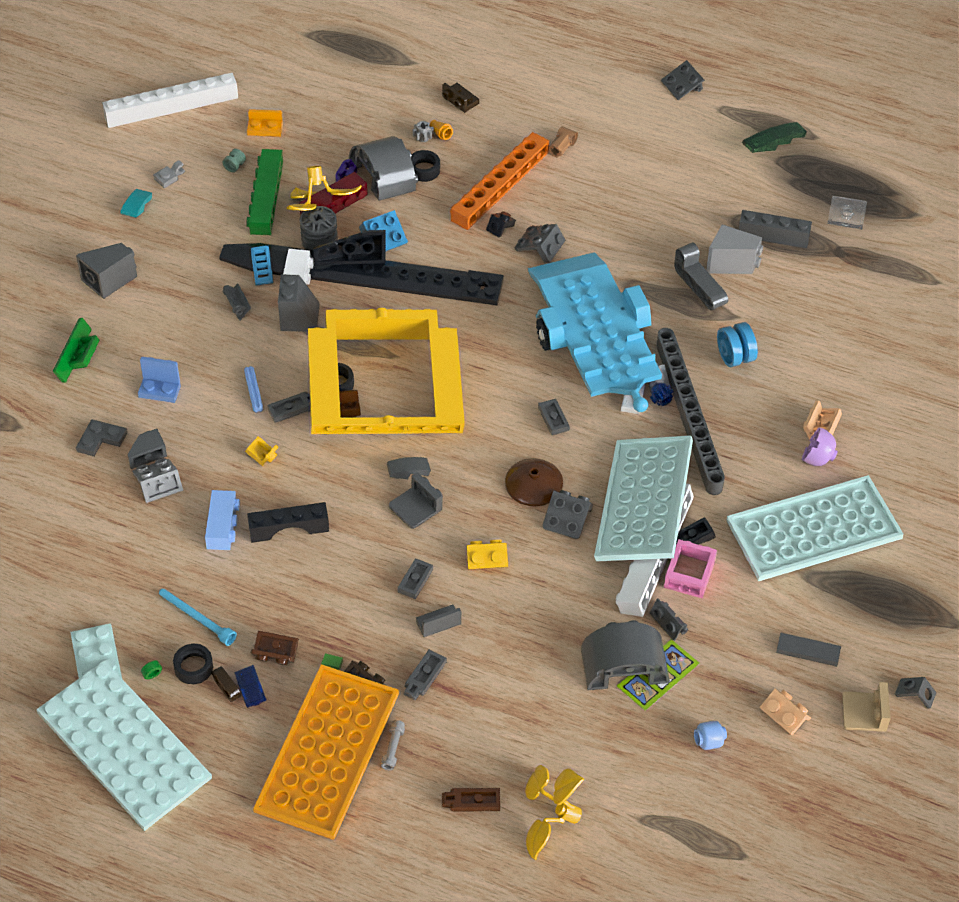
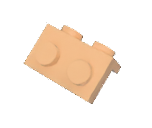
[803,401,842,440]
[759,688,811,735]

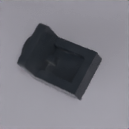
[486,211,516,237]

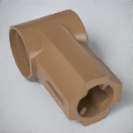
[549,126,578,158]

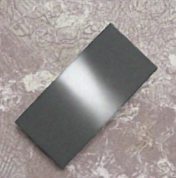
[387,457,431,480]

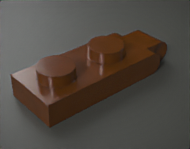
[442,788,500,812]

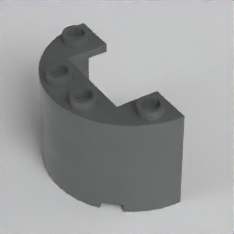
[349,136,418,201]
[581,620,670,690]

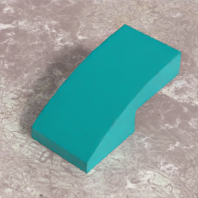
[121,189,152,218]

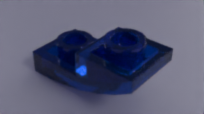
[234,665,267,708]

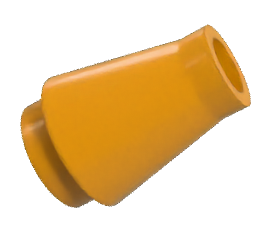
[430,120,453,140]

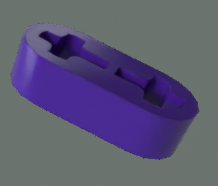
[335,159,357,182]

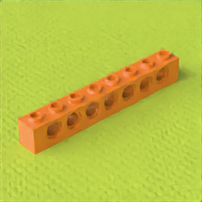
[450,132,549,230]

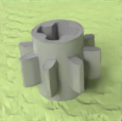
[413,121,433,142]

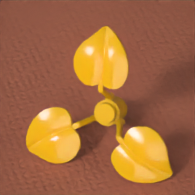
[286,166,361,211]
[525,765,584,860]

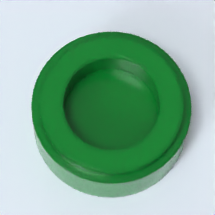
[140,660,162,680]

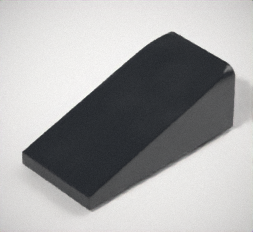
[676,517,716,545]

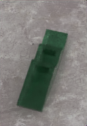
[742,122,807,153]

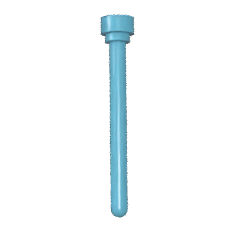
[159,589,237,646]

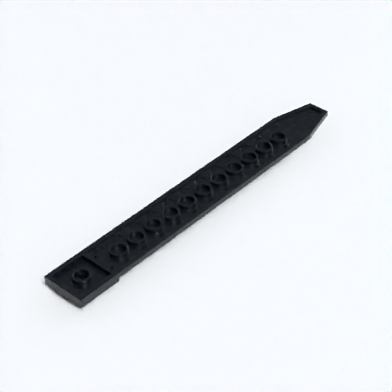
[219,243,504,306]

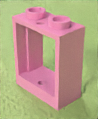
[664,539,717,599]

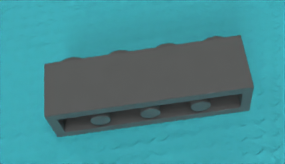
[739,210,812,248]

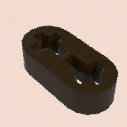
[211,666,241,702]

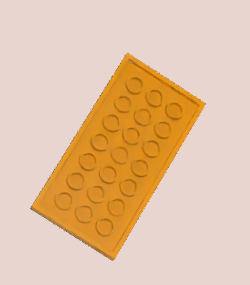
[253,664,399,840]

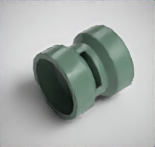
[222,149,246,173]

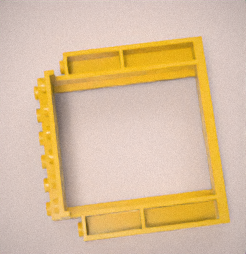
[307,308,465,434]

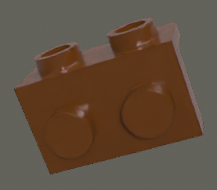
[339,390,361,418]
[251,631,299,665]

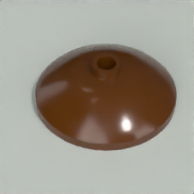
[505,458,563,506]

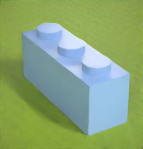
[205,490,240,550]

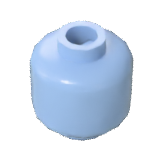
[694,721,727,750]

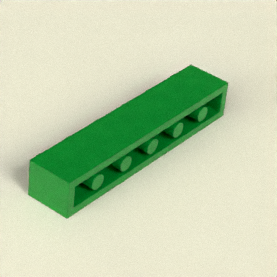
[246,149,283,236]

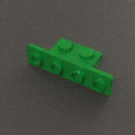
[53,318,100,383]

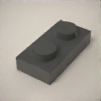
[538,399,570,435]
[398,558,433,599]

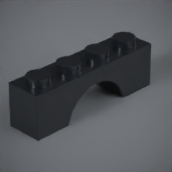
[247,502,329,543]

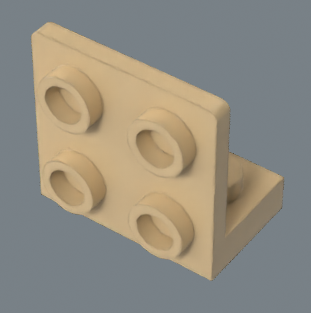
[842,682,890,732]

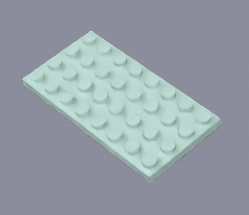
[594,436,693,561]
[726,475,904,581]
[37,660,212,831]

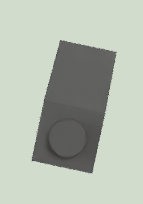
[128,429,167,469]

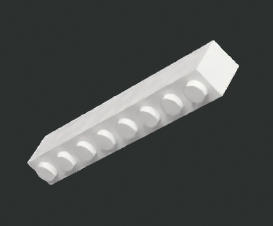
[102,73,238,128]
[616,484,694,617]

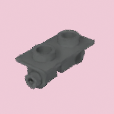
[223,284,251,321]
[649,598,688,641]

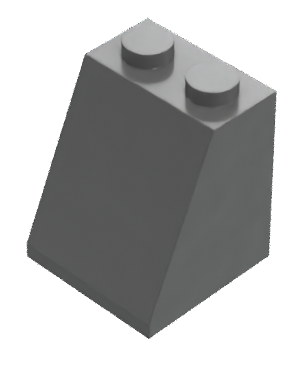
[76,243,137,299]
[278,274,320,332]

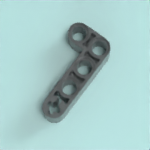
[674,242,728,310]

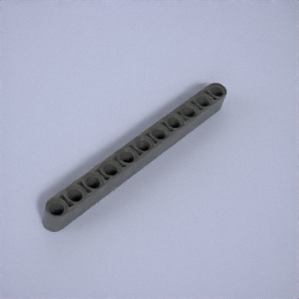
[657,328,725,495]

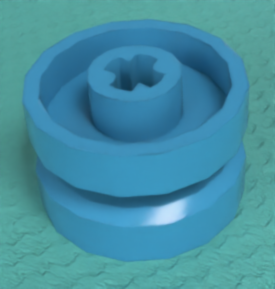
[717,322,758,367]

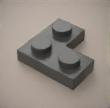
[76,419,127,457]

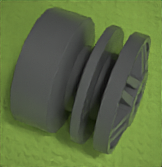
[299,206,338,250]

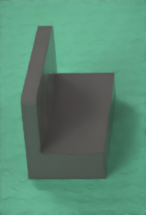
[416,604,461,637]

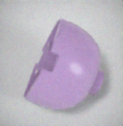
[802,427,838,466]

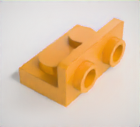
[247,109,283,137]

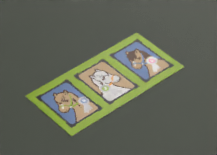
[617,639,700,711]

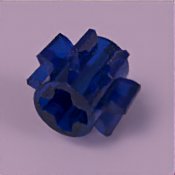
[650,383,674,406]

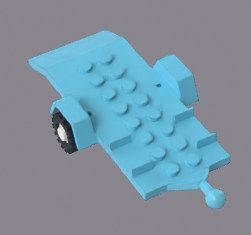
[528,252,662,412]

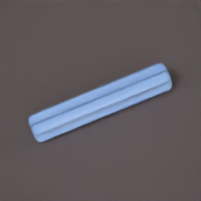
[244,366,263,413]

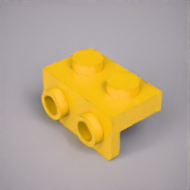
[466,540,508,570]

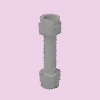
[381,720,405,770]

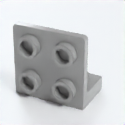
[132,458,183,503]

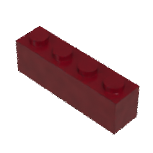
[299,172,368,215]

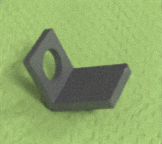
[895,677,936,709]

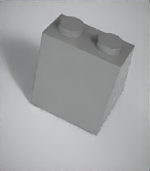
[706,224,764,274]

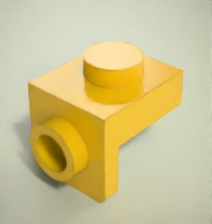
[245,436,278,466]

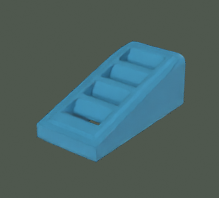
[251,246,274,286]

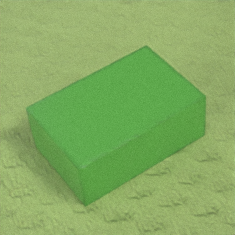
[321,653,343,670]

